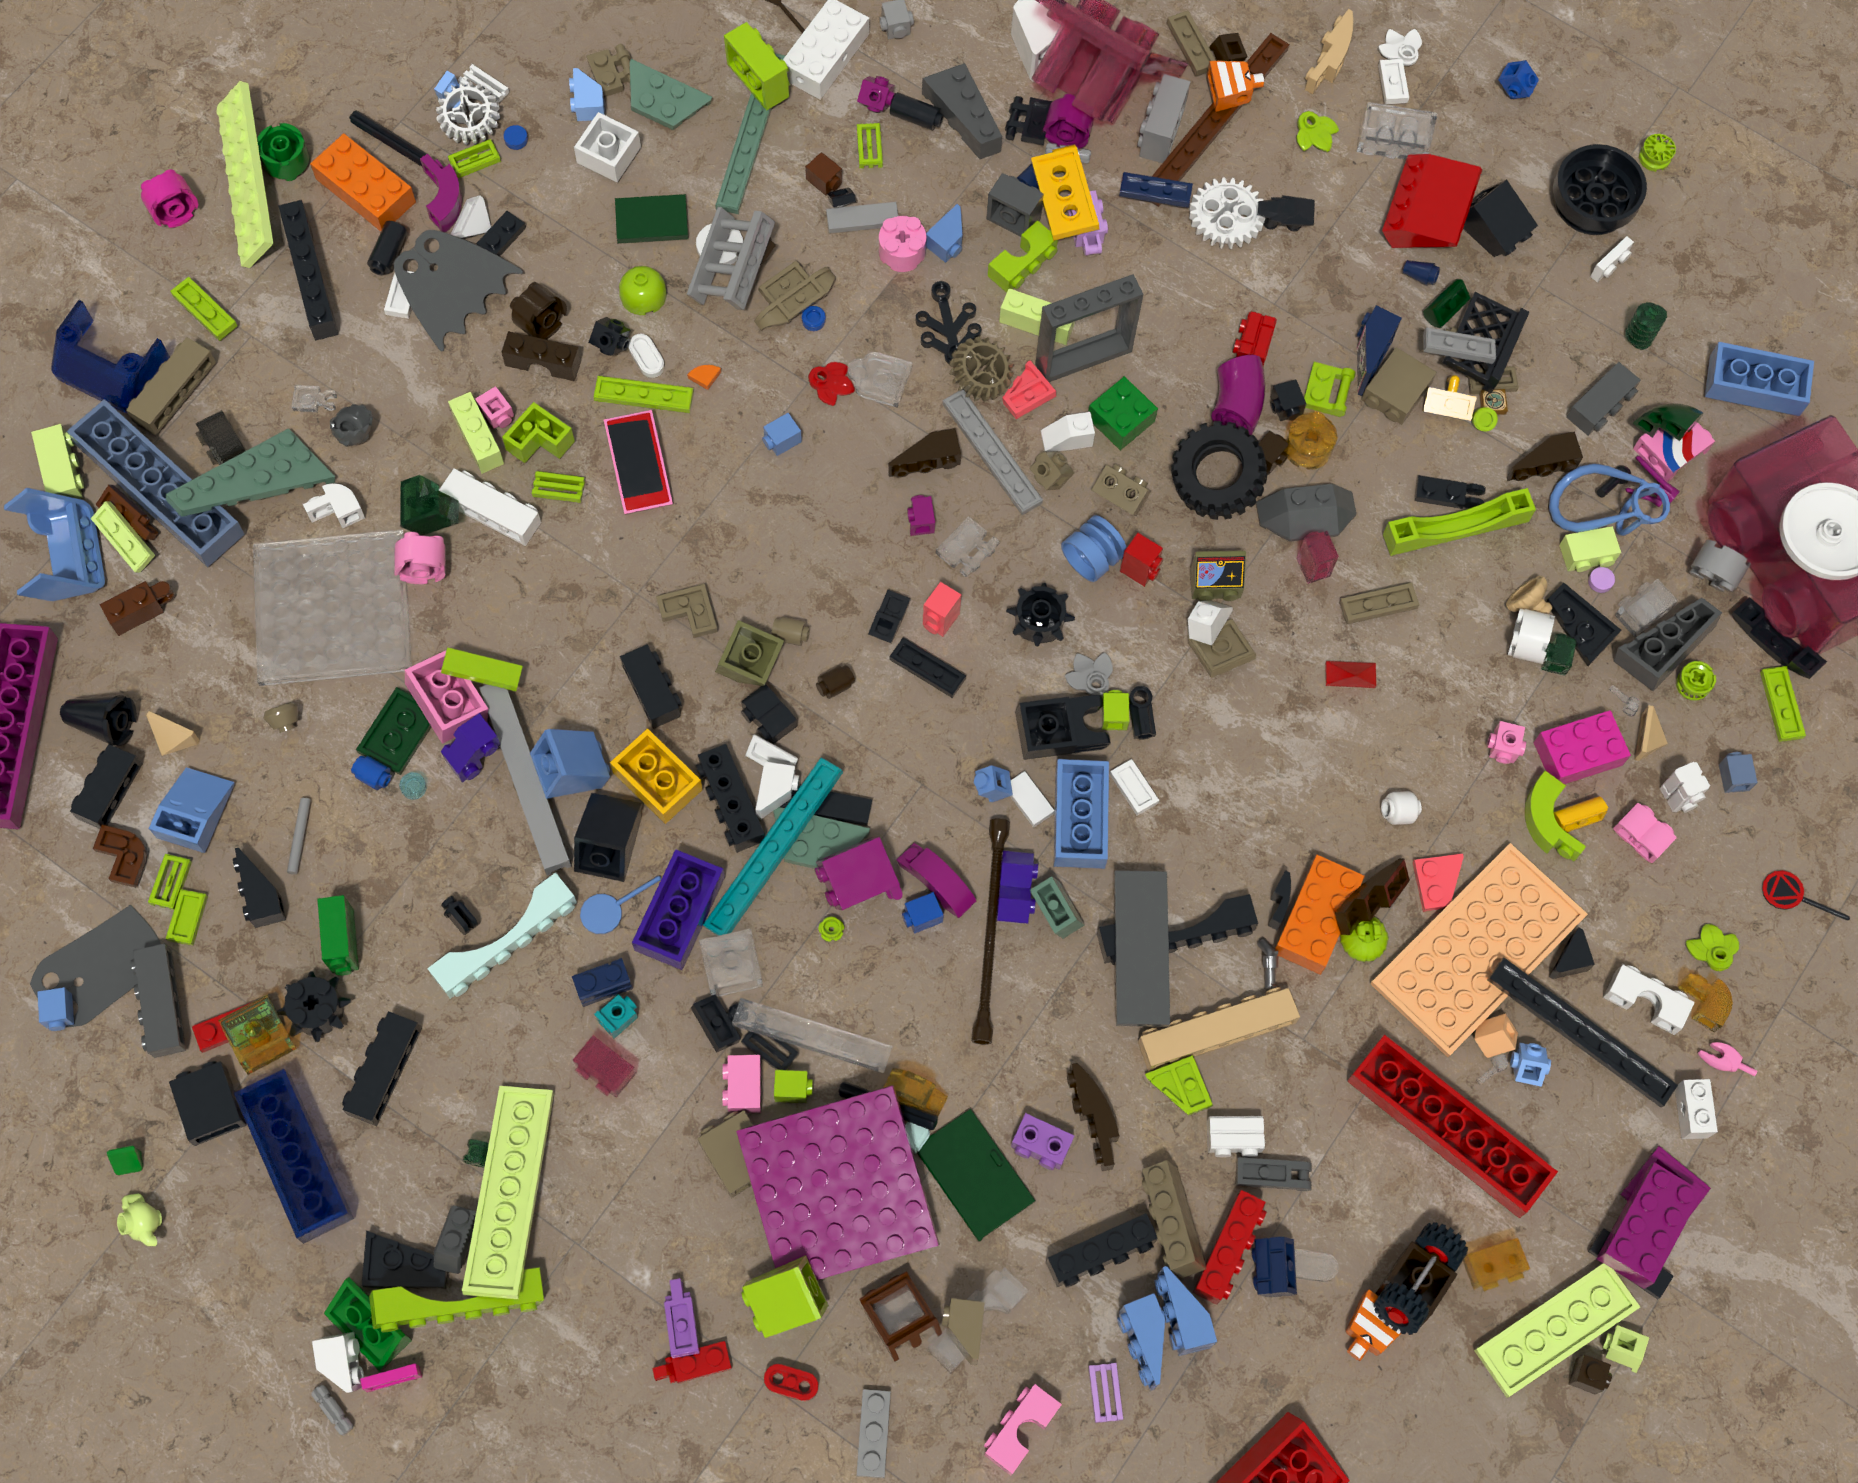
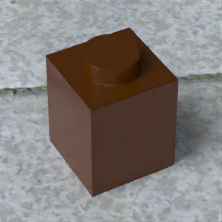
[805,152,842,196]

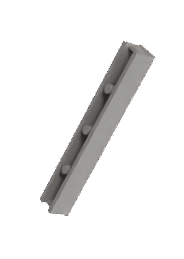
[479,685,571,876]

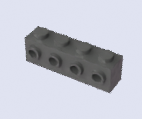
[131,943,186,1058]

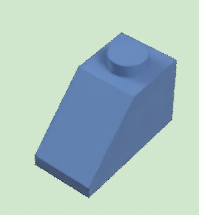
[926,204,962,263]

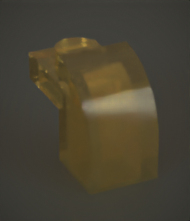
[1678,973,1733,1033]
[883,1068,948,1116]

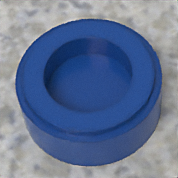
[504,125,528,150]
[802,306,826,331]

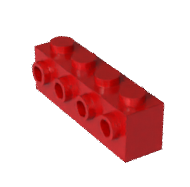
[1192,1190,1267,1305]

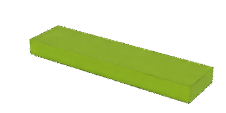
[593,376,694,413]

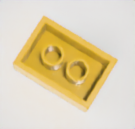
[610,728,703,824]

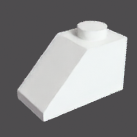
[1041,412,1095,452]
[1188,600,1233,645]
[756,762,800,819]

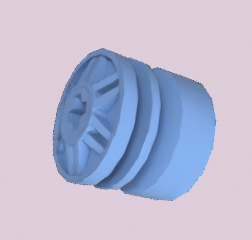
[1061,515,1127,582]

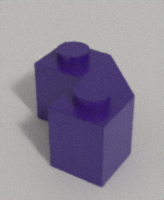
[441,713,501,783]
[997,851,1038,924]

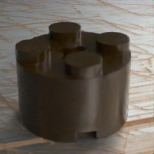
[510,282,567,339]

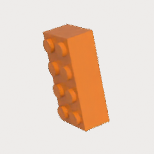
[310,133,416,231]
[1274,855,1365,975]

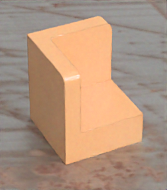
[1474,1013,1518,1058]

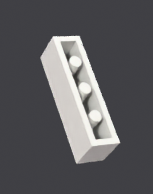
[438,469,541,546]

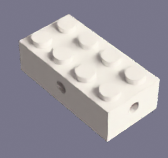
[783,0,869,100]

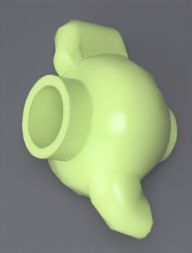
[117,1193,162,1246]

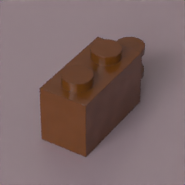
[99,581,174,636]

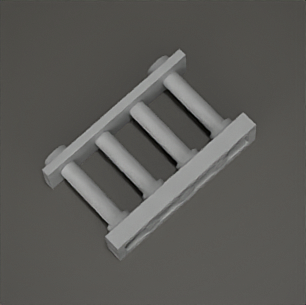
[687,207,775,310]

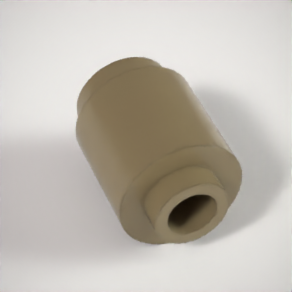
[772,617,810,646]

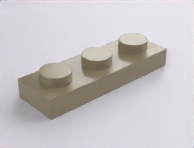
[1167,10,1216,76]
[1340,583,1419,624]

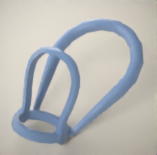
[1549,463,1670,536]

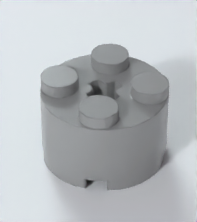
[1689,540,1751,592]

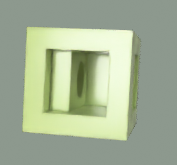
[1603,1325,1649,1373]

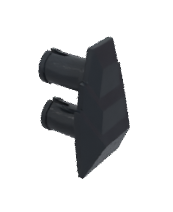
[1257,195,1315,232]

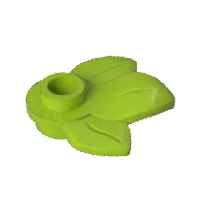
[1296,111,1339,152]
[1686,924,1739,971]

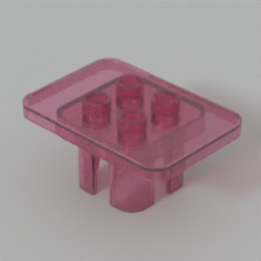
[1031,0,1189,123]

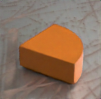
[687,365,721,390]

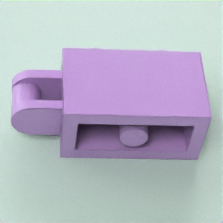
[1067,190,1108,256]

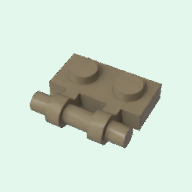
[586,44,631,97]

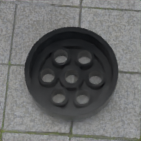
[1553,144,1647,235]

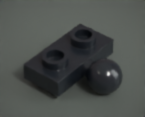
[691,994,749,1053]

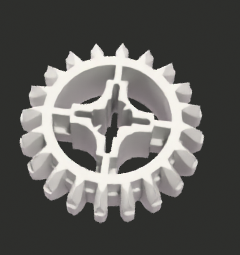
[436,81,500,145]

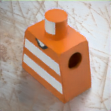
[1207,61,1264,112]
[1346,1290,1401,1361]

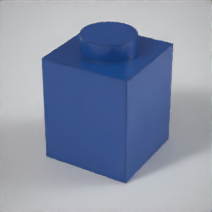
[902,892,944,934]

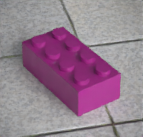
[1596,1162,1702,1289]

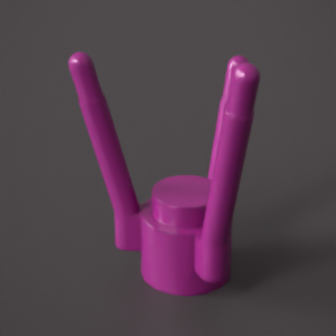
[1626,456,1680,507]

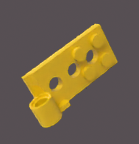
[1031,144,1099,241]

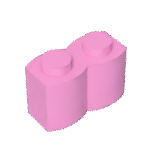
[1613,803,1677,863]

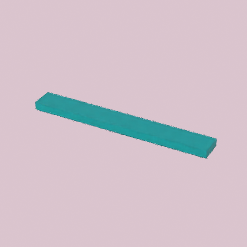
[703,758,843,941]

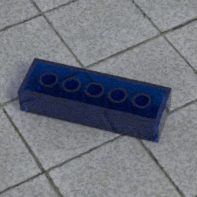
[234,1069,354,1244]

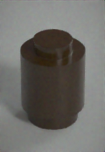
[816,665,855,699]

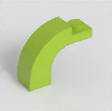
[1525,771,1586,861]

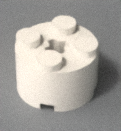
[1508,609,1555,664]

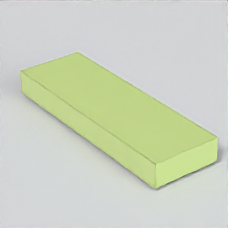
[91,501,155,573]

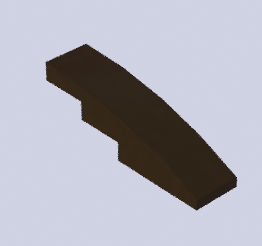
[1335,858,1410,935]

